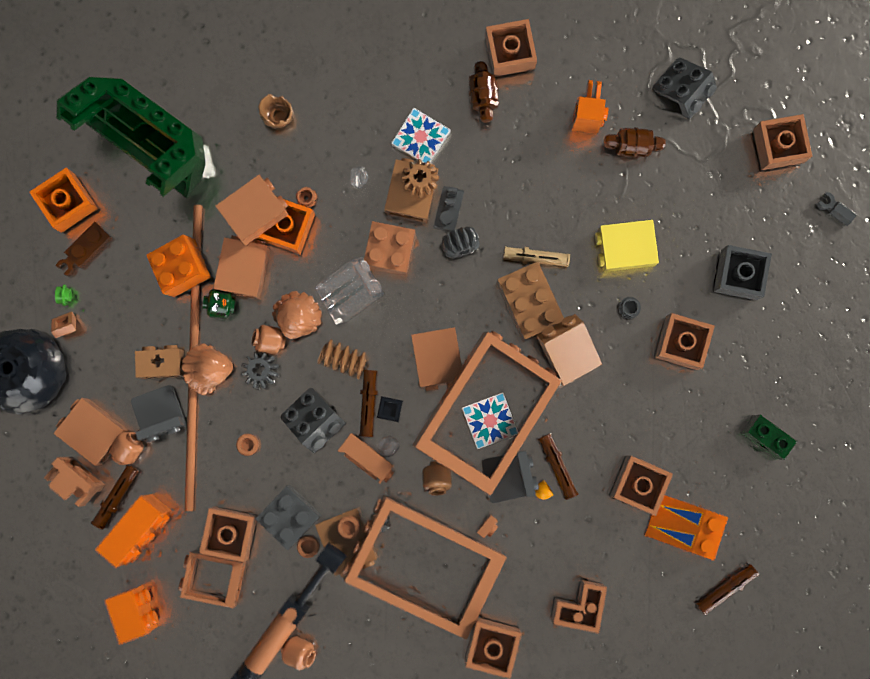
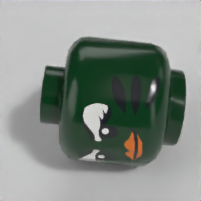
[202,289,235,319]

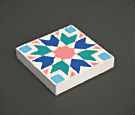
[391,108,450,164]
[462,393,518,449]

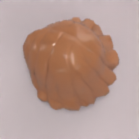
[272,291,322,339]
[181,343,233,395]

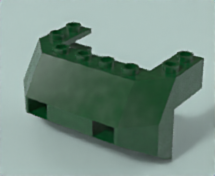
[56,77,206,198]

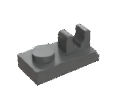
[433,186,464,232]

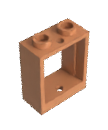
[179,550,247,608]

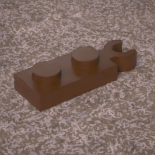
[56,222,112,277]

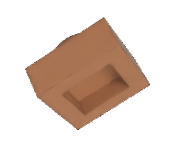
[51,312,76,338]
[476,514,498,538]

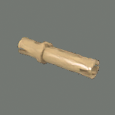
[503,246,570,267]

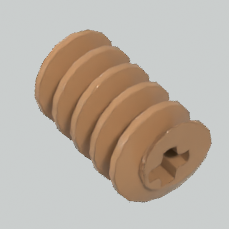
[317,339,367,380]

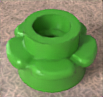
[55,284,72,306]

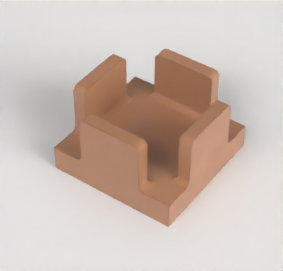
[44,457,105,507]

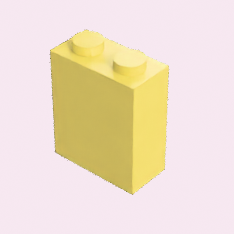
[595,220,659,272]

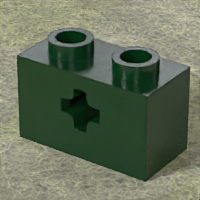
[741,415,798,460]

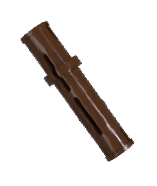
[359,370,378,437]
[538,433,578,500]
[91,465,139,530]
[696,564,759,616]

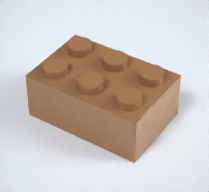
[496,261,564,342]

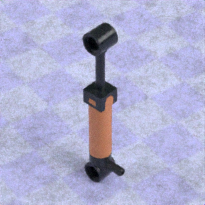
[231,542,347,679]

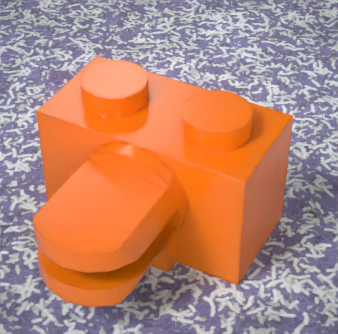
[571,80,609,134]

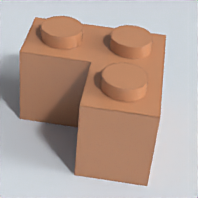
[551,580,607,633]

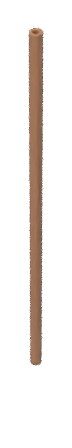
[184,205,202,511]

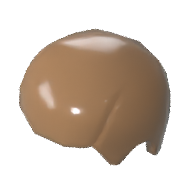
[258,94,293,128]

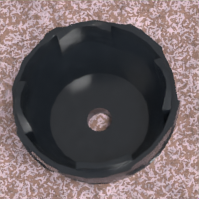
[0,328,66,415]

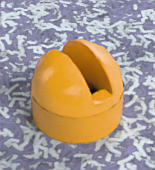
[535,480,554,500]

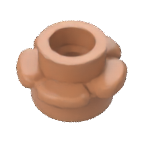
[296,187,317,208]

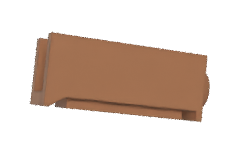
[338,433,395,484]

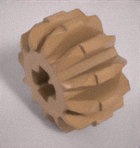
[401,159,439,198]

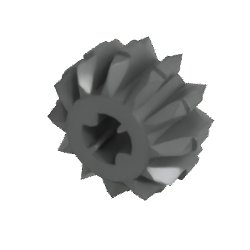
[442,226,480,258]
[241,351,279,389]

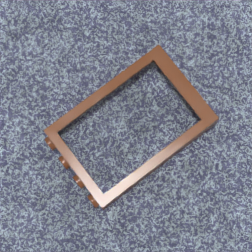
[412,331,562,495]
[342,496,507,640]

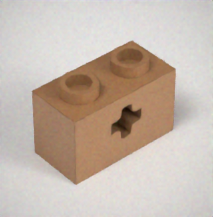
[135,345,185,379]

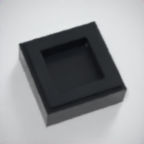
[377,396,403,422]

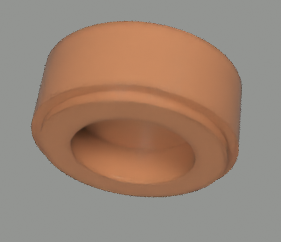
[236,434,260,456]
[337,516,360,539]
[297,535,320,558]

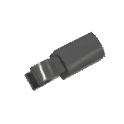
[816,192,857,226]

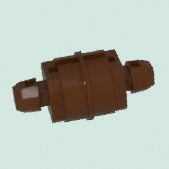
[469,61,498,123]
[604,127,666,158]

